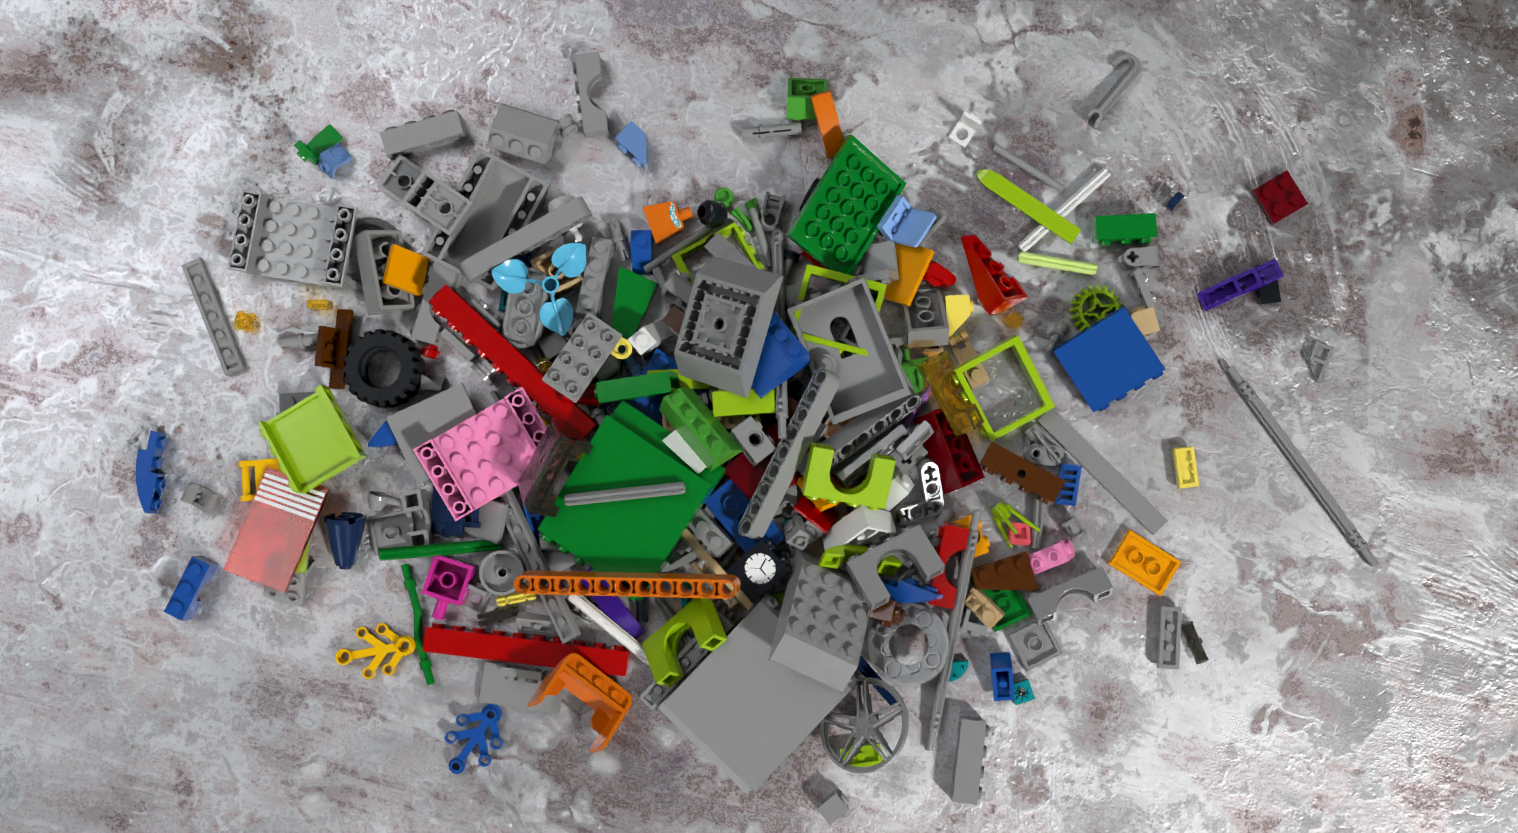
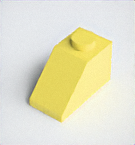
[943,295,974,337]

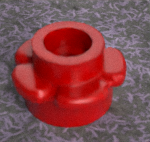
[421,343,440,360]

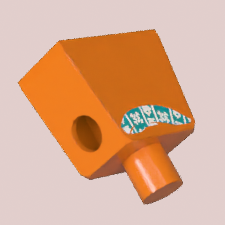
[642,201,693,247]

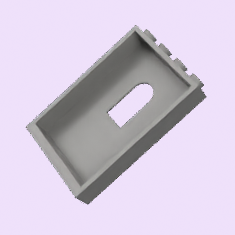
[787,276,911,425]

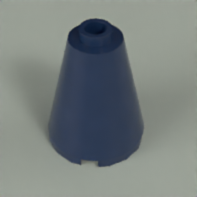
[324,512,366,570]

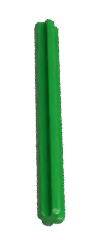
[378,540,503,561]

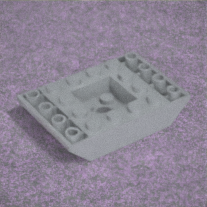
[674,256,783,398]

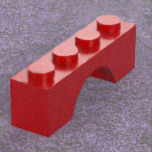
[925,521,970,609]

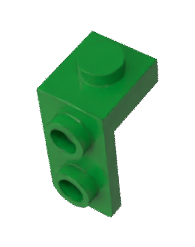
[294,124,343,165]

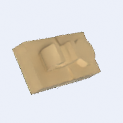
[965,587,1005,629]

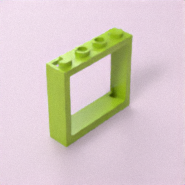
[672,222,765,324]
[790,264,887,356]
[950,335,1055,442]

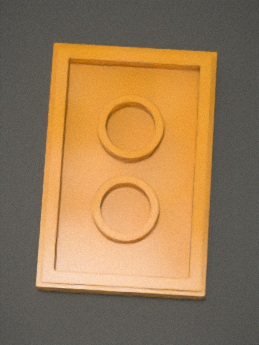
[885,243,935,307]
[1107,530,1181,596]

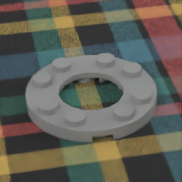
[867,603,950,686]

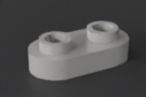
[1023,444,1064,466]

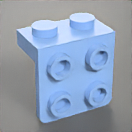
[877,195,937,247]

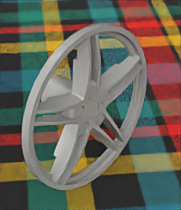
[820,677,909,774]

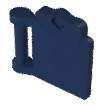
[431,486,481,538]

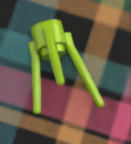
[990,501,1041,548]

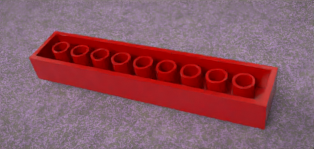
[429,284,599,443]

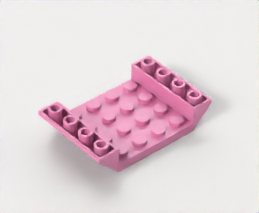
[413,387,564,521]

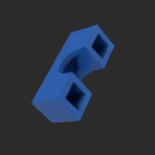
[164,556,219,621]

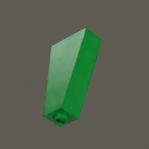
[611,267,659,340]
[594,371,680,404]

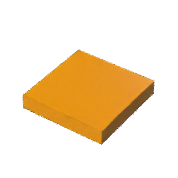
[382,244,429,296]

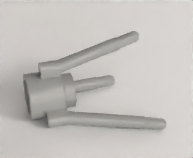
[1023,423,1066,466]

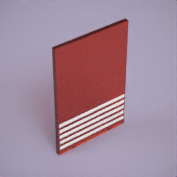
[223,467,330,593]

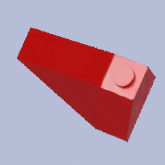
[961,235,1028,315]

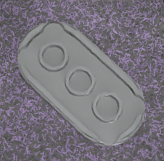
[502,267,550,348]

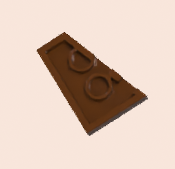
[970,551,1039,591]

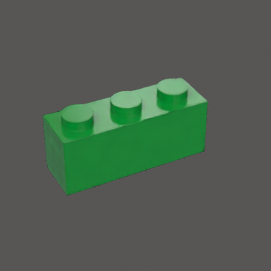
[1091,213,1157,246]

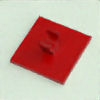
[793,495,840,534]

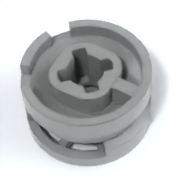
[471,356,503,386]

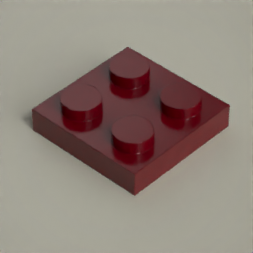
[1251,170,1308,225]

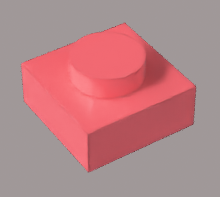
[1008,522,1031,546]

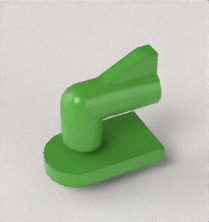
[730,197,761,232]

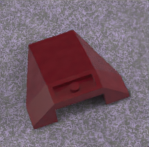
[725,413,811,500]

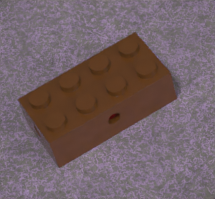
[980,442,1066,505]

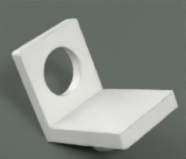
[949,111,981,148]

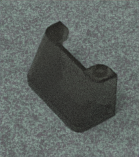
[518,420,594,518]

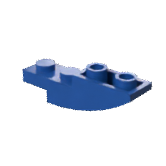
[136,431,167,514]
[879,575,944,603]

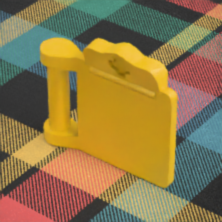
[238,458,292,510]

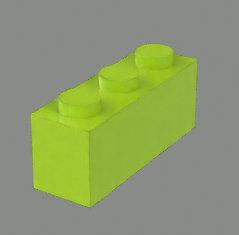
[712,388,776,417]

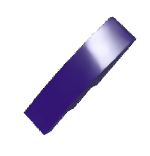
[1197,259,1284,312]
[582,568,646,639]

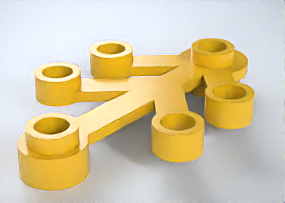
[335,622,416,679]

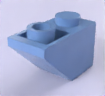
[615,121,648,170]

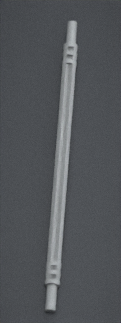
[771,216,788,439]
[1226,365,1378,567]
[925,510,981,751]

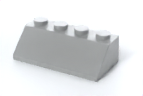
[354,230,416,315]

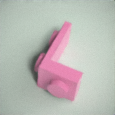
[1028,537,1075,575]

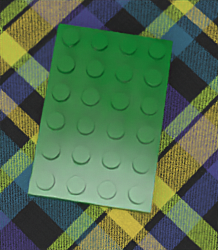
[786,135,907,275]

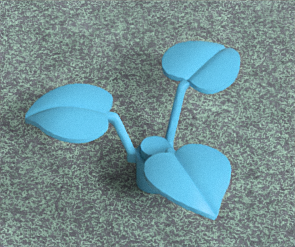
[491,243,586,335]

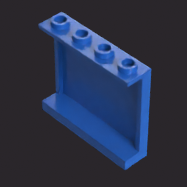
[1053,305,1165,412]

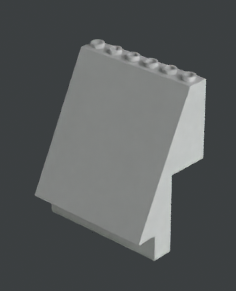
[657,593,857,794]

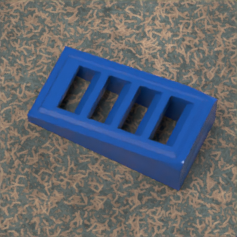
[1054,463,1082,506]

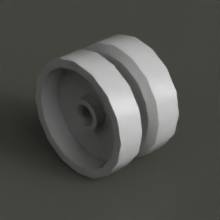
[479,549,527,595]

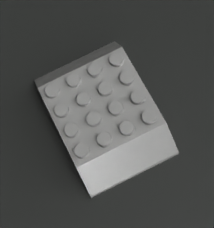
[422,148,550,291]
[768,549,869,693]

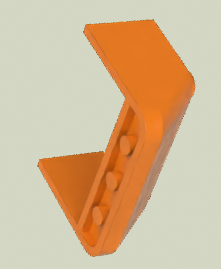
[527,653,632,753]

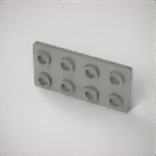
[542,312,622,403]
[479,662,563,714]

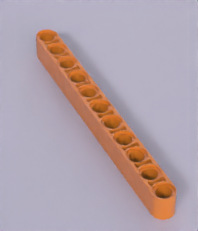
[513,570,741,599]

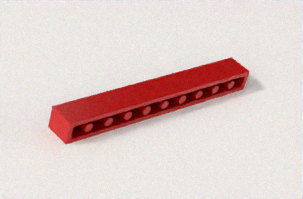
[422,622,630,677]

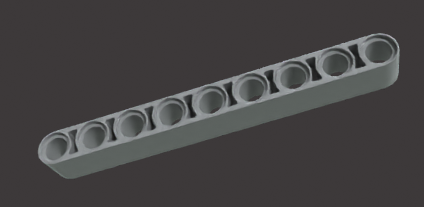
[738,368,840,541]

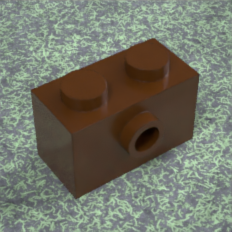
[867,600,905,627]

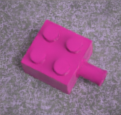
[421,555,478,620]

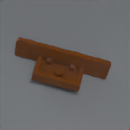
[314,309,353,390]

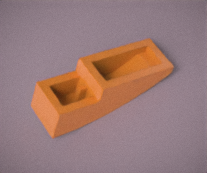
[810,90,844,159]

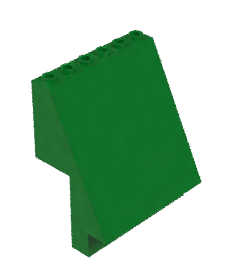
[538,400,726,602]

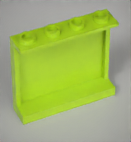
[258,385,367,494]

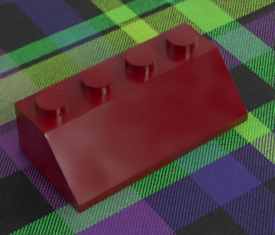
[913,403,985,494]

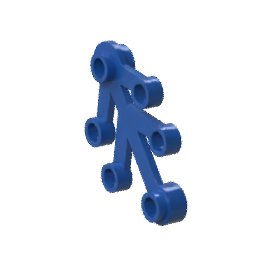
[444,704,503,774]

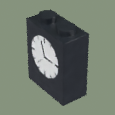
[725,536,792,603]

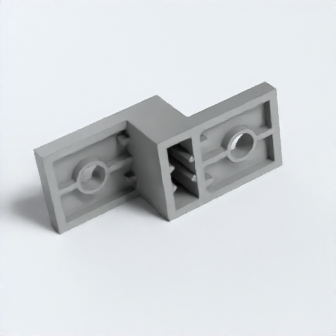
[377,154,475,237]

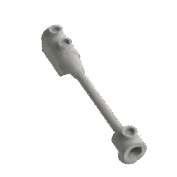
[661,272,809,382]

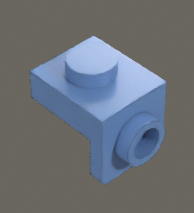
[318,143,352,178]

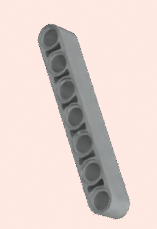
[459,196,592,283]
[797,385,921,478]

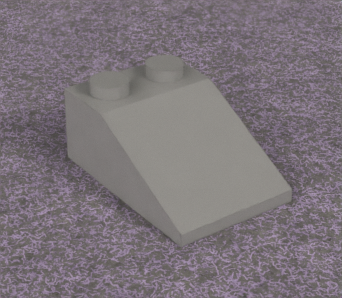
[902,286,949,349]

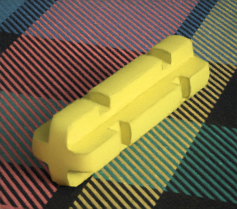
[496,592,537,607]

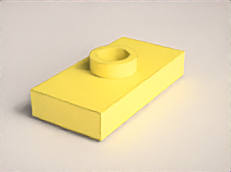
[1172,446,1199,489]

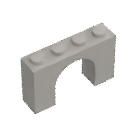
[846,525,945,611]

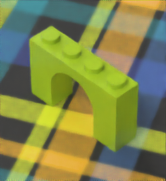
[801,442,896,511]
[642,598,727,688]

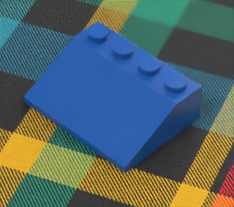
[751,311,811,399]

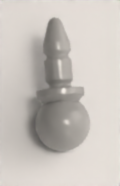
[1046,321,1069,353]

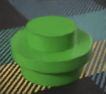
[714,187,734,207]

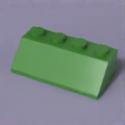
[659,388,743,472]

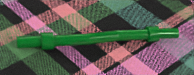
[401,563,435,686]

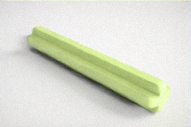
[1018,251,1097,275]

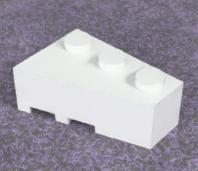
[821,505,897,550]

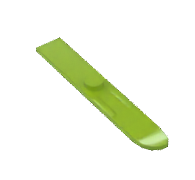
[976,169,1081,245]

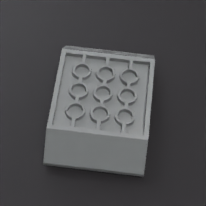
[227,190,358,287]

